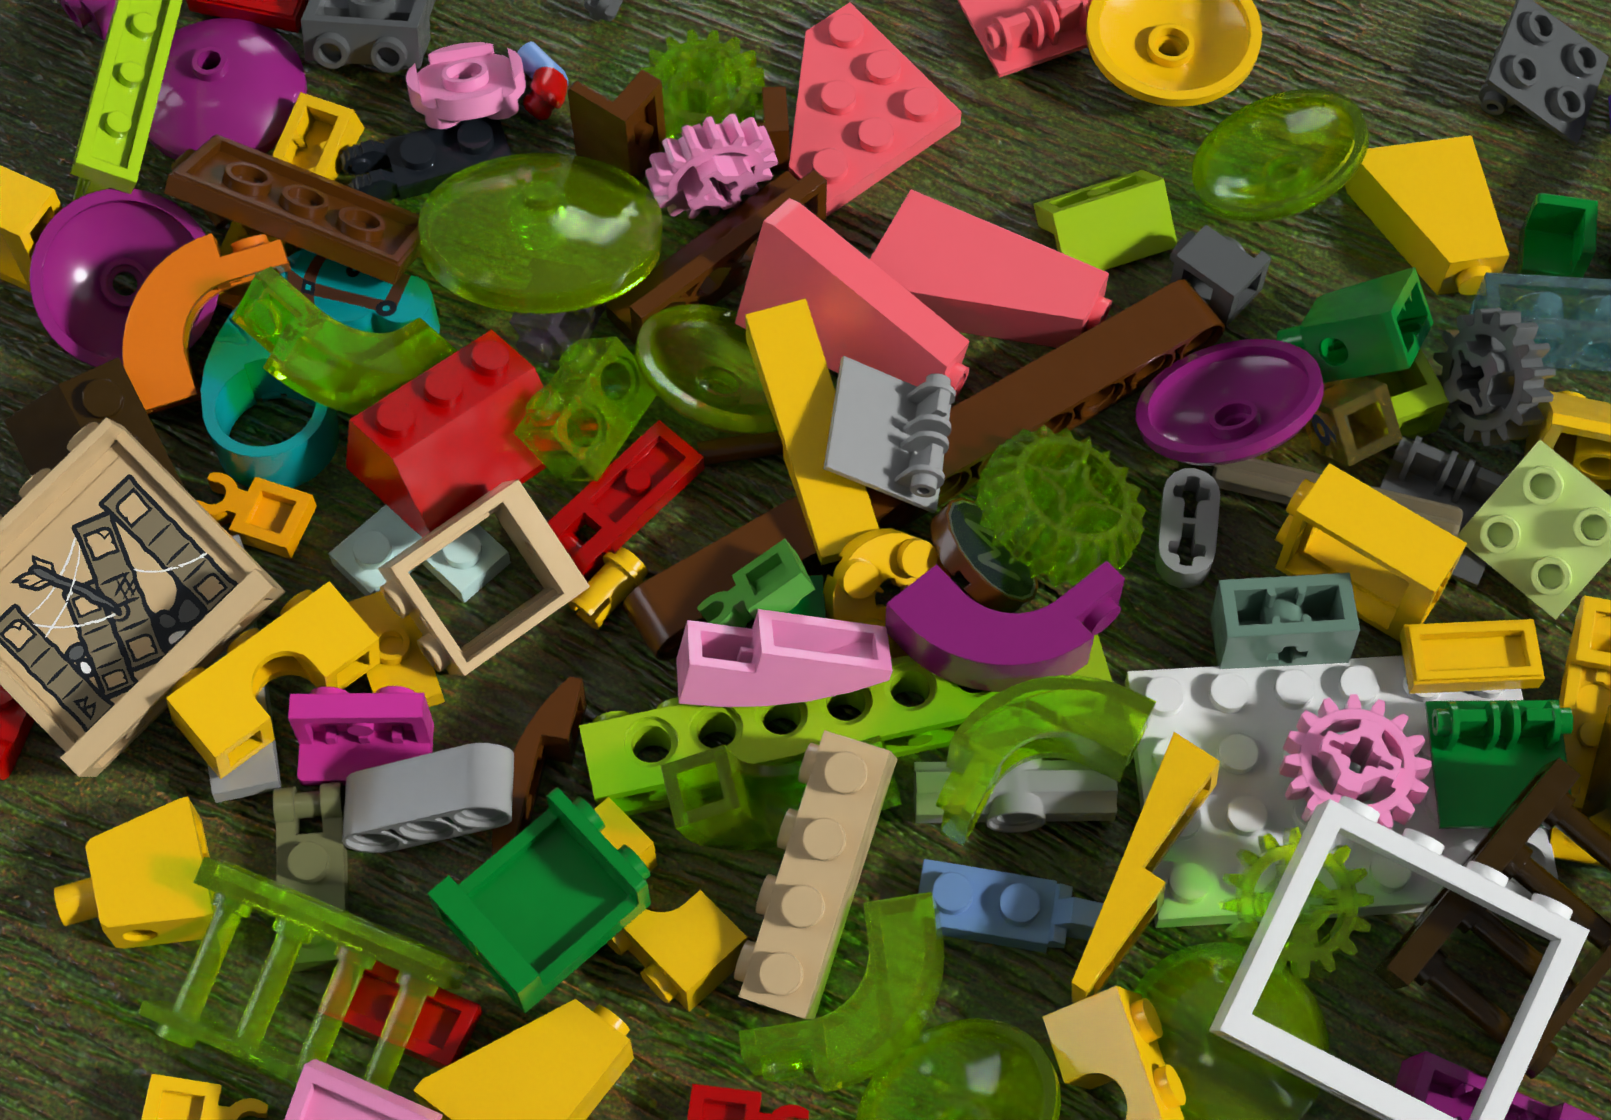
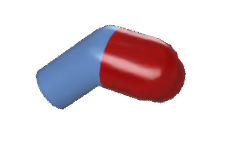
[517,42,568,120]

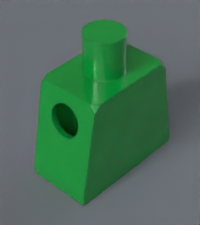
[1277,267,1434,383]

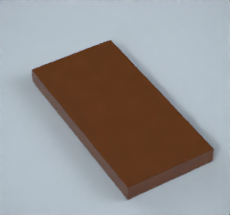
[164,134,436,285]

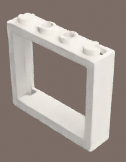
[1209,796,1590,1120]

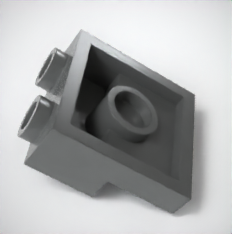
[301,0,436,73]

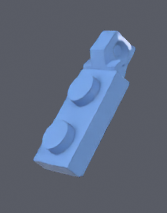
[913,859,1104,953]

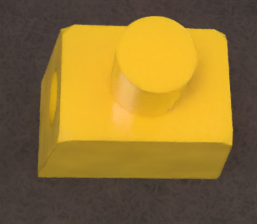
[54,796,227,949]

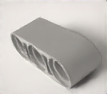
[342,743,514,853]

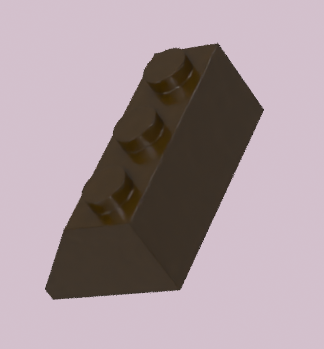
[4,357,184,487]

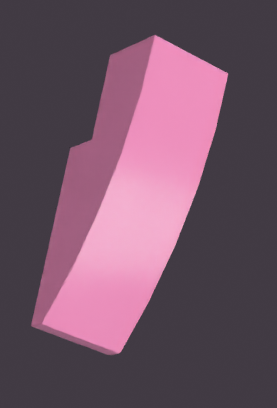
[676,609,893,707]

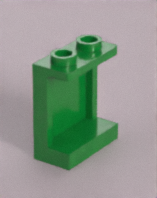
[427,787,651,1013]

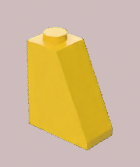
[1345,135,1509,295]
[413,999,634,1120]

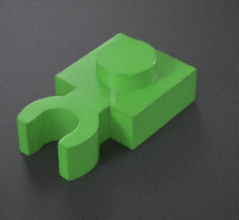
[697,538,815,628]

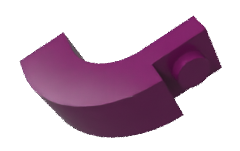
[885,561,1125,692]

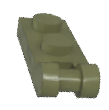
[273,782,351,973]

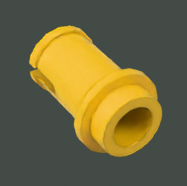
[568,547,649,630]

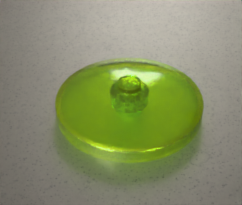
[418,153,663,314]

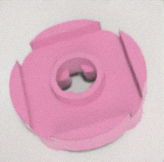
[406,42,526,129]

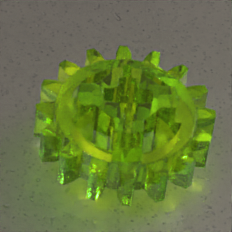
[639,29,765,138]
[1219,827,1374,979]

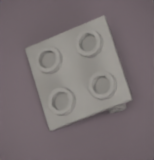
[823,356,956,513]

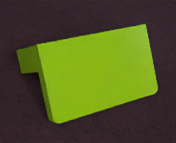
[1033,170,1177,271]

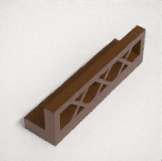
[605,169,827,356]

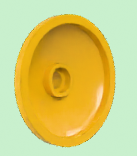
[1086,0,1262,107]

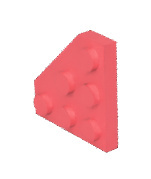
[789,2,961,217]

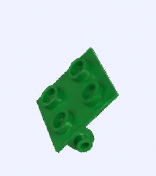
[1425,700,1573,829]

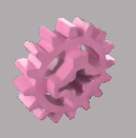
[645,114,778,219]
[1279,694,1432,842]

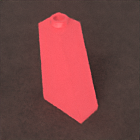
[870,189,1112,348]
[735,198,970,399]

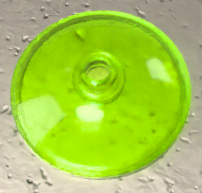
[1192,89,1369,222]
[635,304,778,435]
[1134,942,1329,1120]
[856,1018,1061,1120]

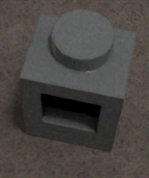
[1169,225,1271,328]

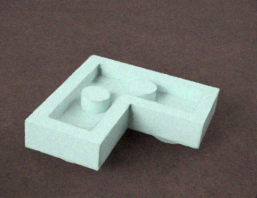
[328,505,511,603]

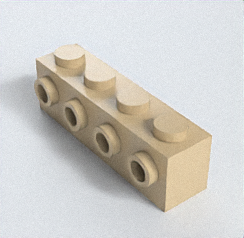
[734,730,897,1019]

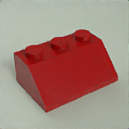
[346,329,571,538]

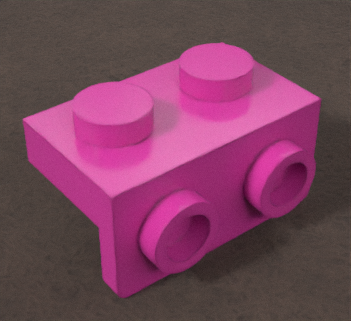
[288,686,434,786]

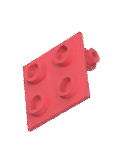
[957,0,1092,78]

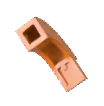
[122,233,292,415]

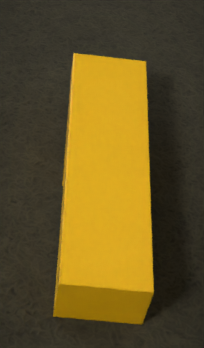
[217,92,365,310]
[745,298,879,565]
[1072,732,1220,1003]

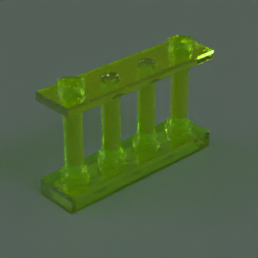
[137,857,471,1090]

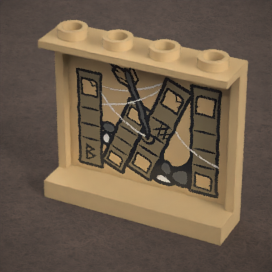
[0,417,286,777]

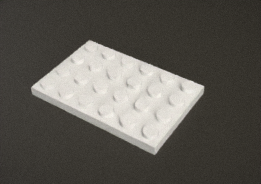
[1125,656,1558,928]

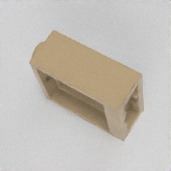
[378,479,590,676]

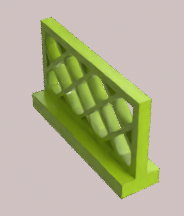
[70,0,182,202]

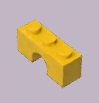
[166,581,380,779]
[594,797,747,1012]
[1042,986,1186,1120]

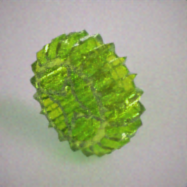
[975,425,1146,588]

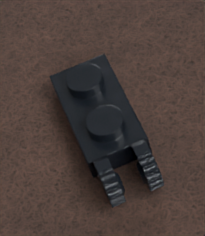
[339,117,514,201]

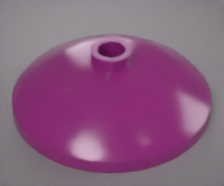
[148,18,307,160]
[30,188,219,367]
[1136,339,1324,466]

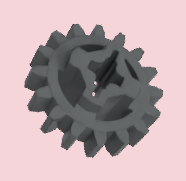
[1433,308,1556,446]

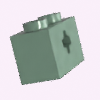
[1210,573,1360,669]

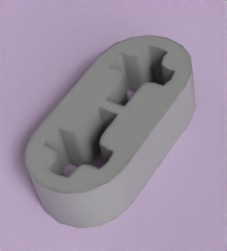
[1155,468,1220,588]

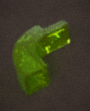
[232,267,458,415]
[936,675,1156,846]
[661,735,902,850]
[739,892,944,1093]

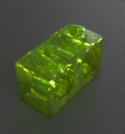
[513,336,662,482]

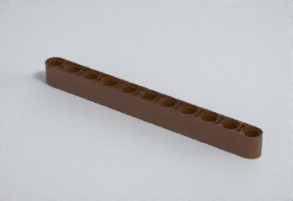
[622,279,1225,661]

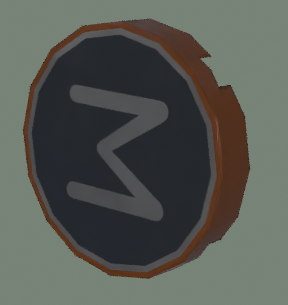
[930,497,1038,613]

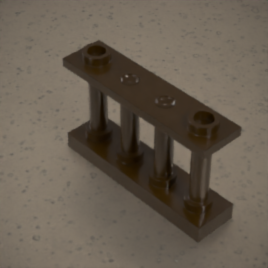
[1373,757,1611,1079]

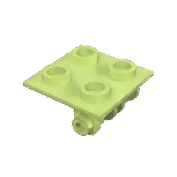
[1458,440,1611,620]

